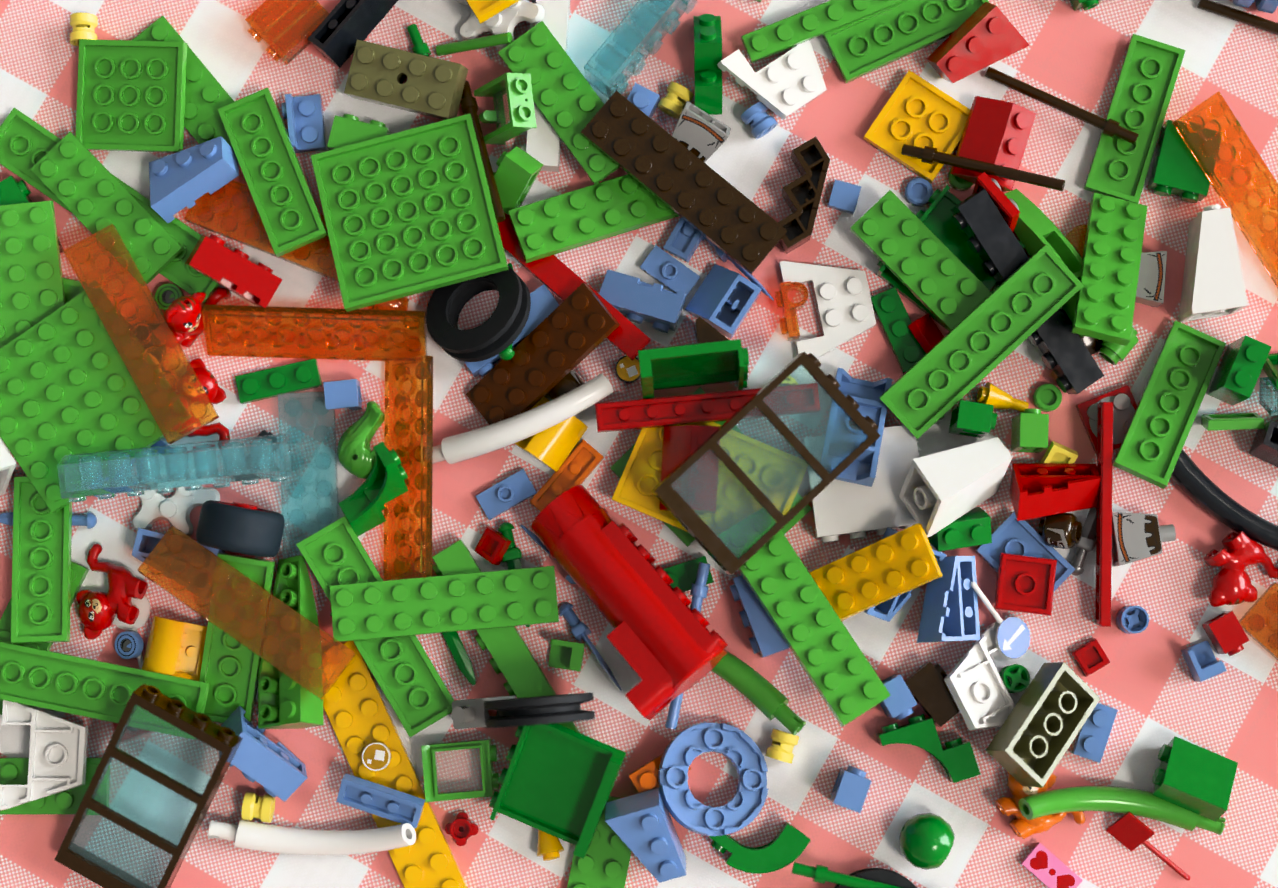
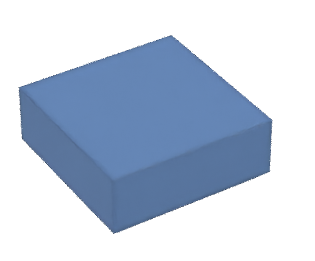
[827,179,861,214]

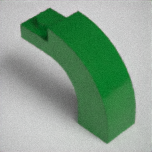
[709,822,811,874]

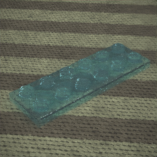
[278,392,339,559]

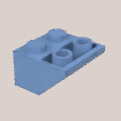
[685,264,762,339]

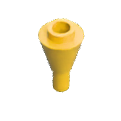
[976,382,1029,412]
[537,830,564,861]

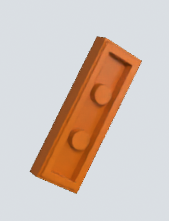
[530,439,604,512]

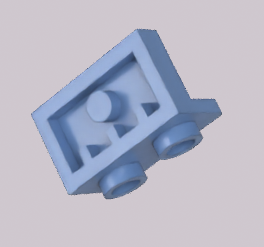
[281,94,327,153]

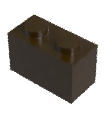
[904,662,959,727]

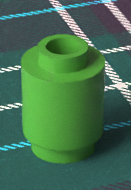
[1098,327,1139,365]

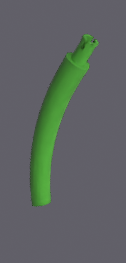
[711,650,806,736]
[1018,786,1226,835]

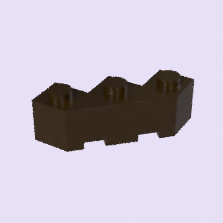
[778,137,830,254]

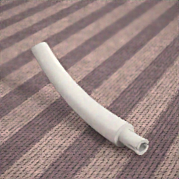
[420,374,613,466]
[208,820,416,855]

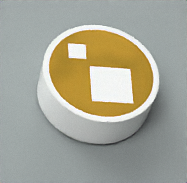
[362,742,391,771]

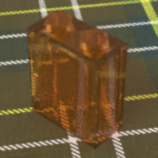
[245,0,329,65]

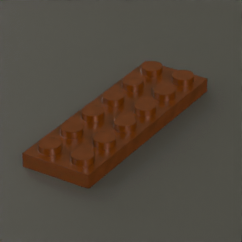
[466,283,620,425]

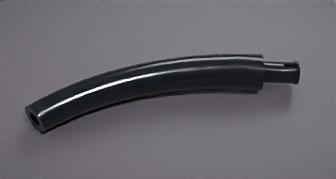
[1171,449,1278,551]

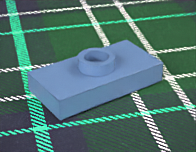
[640,245,700,297]
[476,469,537,520]

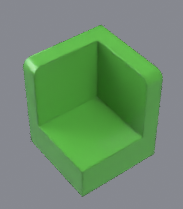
[548,639,585,672]

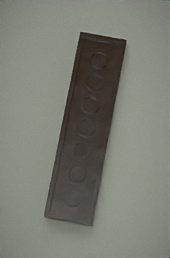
[581,91,787,275]

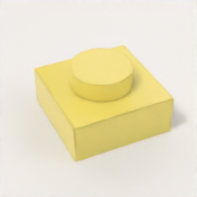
[1039,441,1079,464]

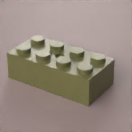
[344,39,468,120]
[986,662,1101,787]

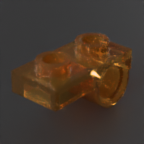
[775,281,808,341]

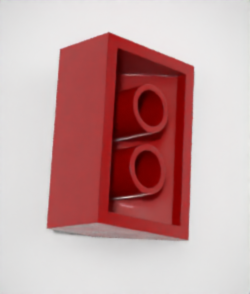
[950,96,1037,192]
[659,425,720,513]

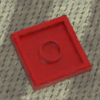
[994,553,1057,616]

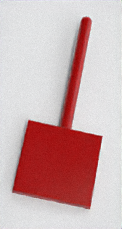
[1106,812,1191,881]

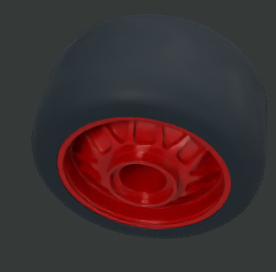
[196,500,285,557]

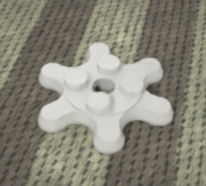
[456,0,545,50]
[119,448,220,539]

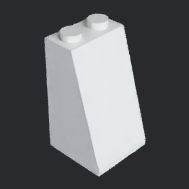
[1179,205,1248,322]
[899,437,1012,537]

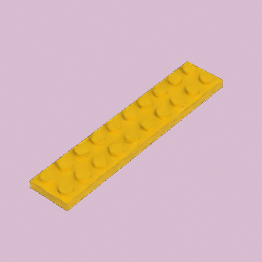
[322,641,468,888]

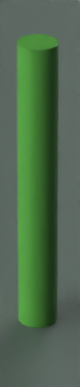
[436,32,513,56]

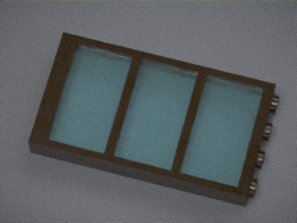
[651,352,881,575]
[55,684,243,888]

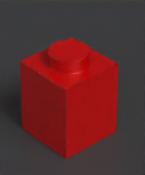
[1202,611,1249,656]

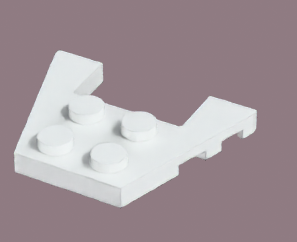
[717,11,827,119]
[779,261,876,367]
[944,621,1015,731]
[0,700,88,810]

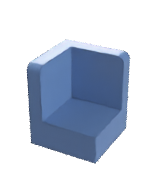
[323,379,362,410]
[1181,641,1227,682]

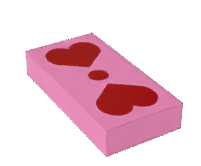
[1021,842,1083,888]

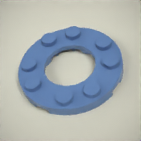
[658,722,768,836]

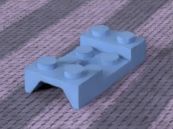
[817,368,892,487]

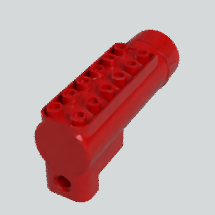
[531,485,728,720]

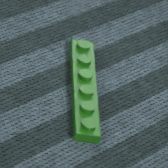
[741,0,903,63]

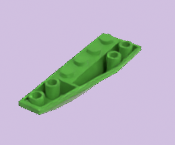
[1005,189,1084,337]
[258,555,323,729]

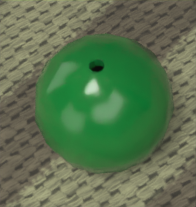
[899,813,955,870]

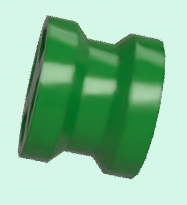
[999,664,1030,693]

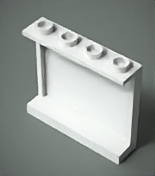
[802,425,919,543]

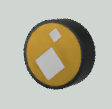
[615,356,641,384]

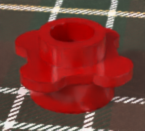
[445,812,479,846]

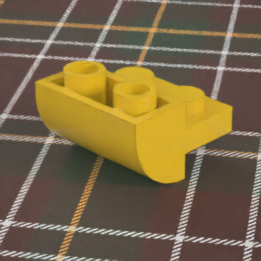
[514,397,588,472]
[142,615,207,681]

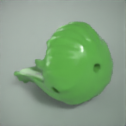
[337,401,386,479]

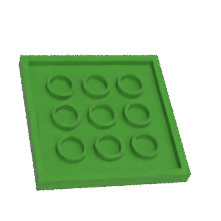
[76,39,187,153]

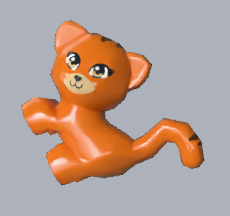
[994,770,1086,839]

